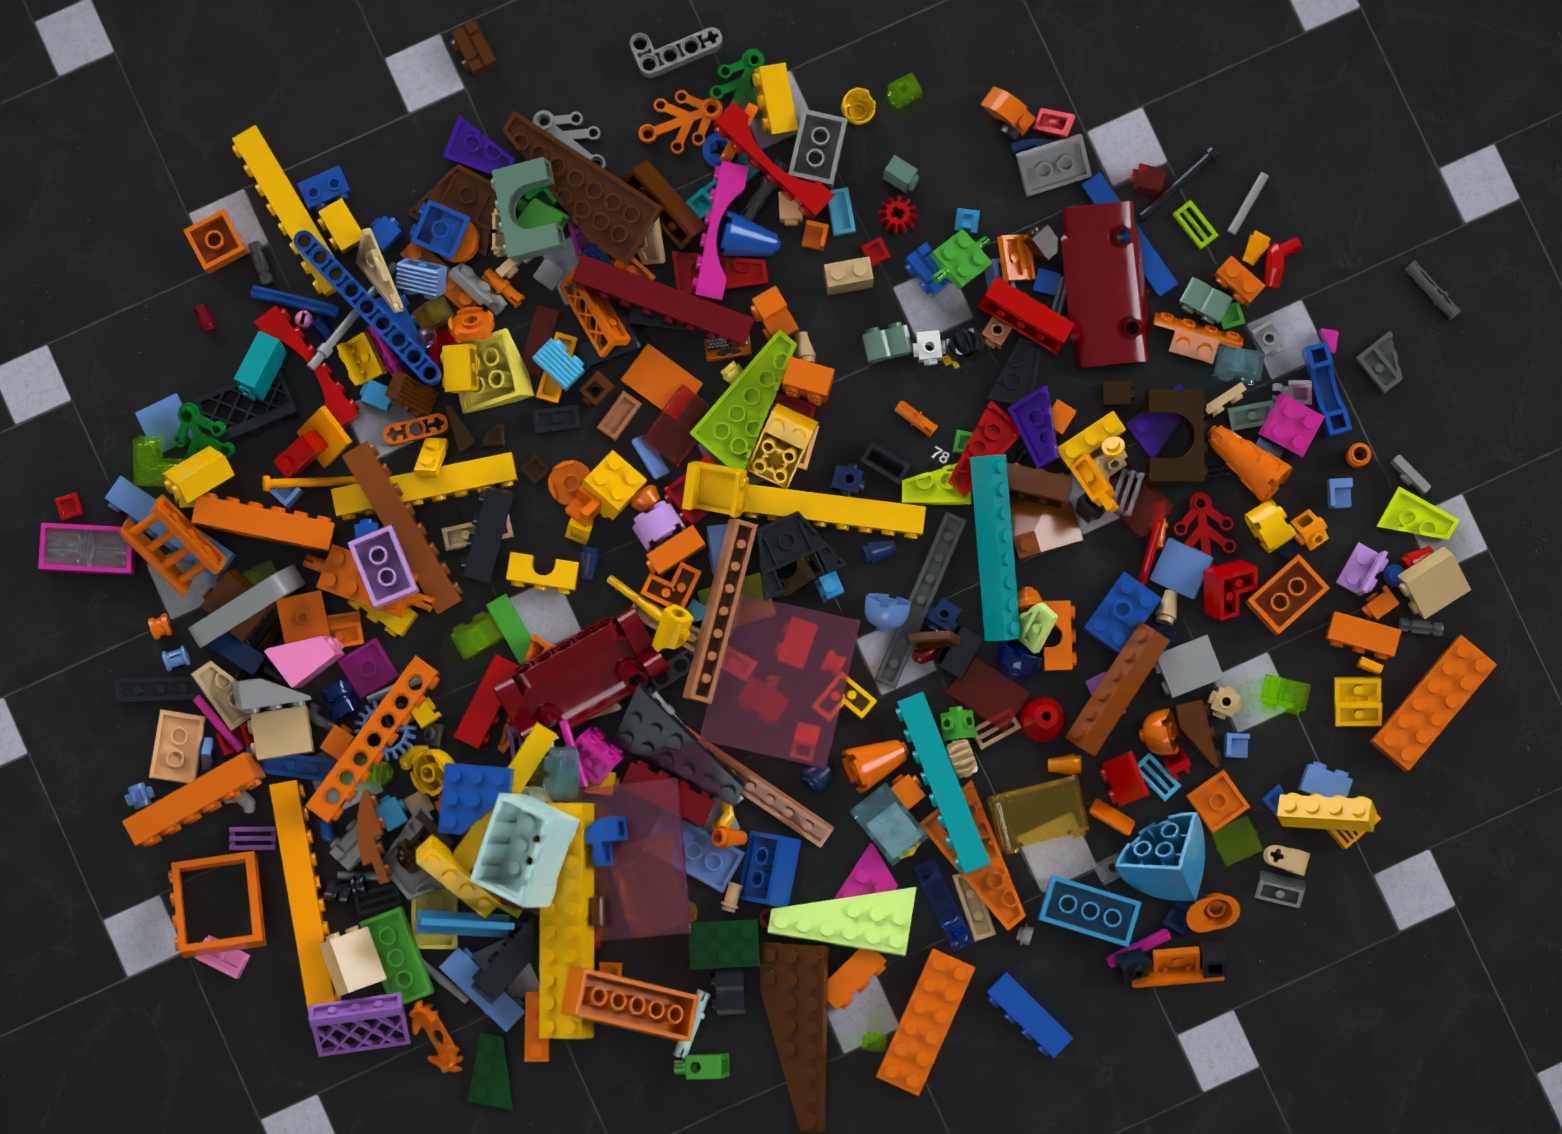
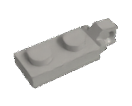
[448,263,508,315]

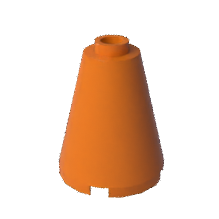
[842,740,909,793]

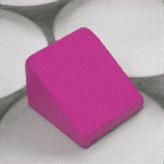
[1319,328,1339,356]

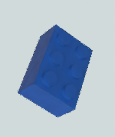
[1082,572,1162,655]

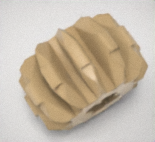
[946,738,978,778]

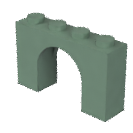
[491,157,567,262]

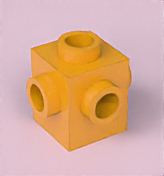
[1290,509,1329,551]

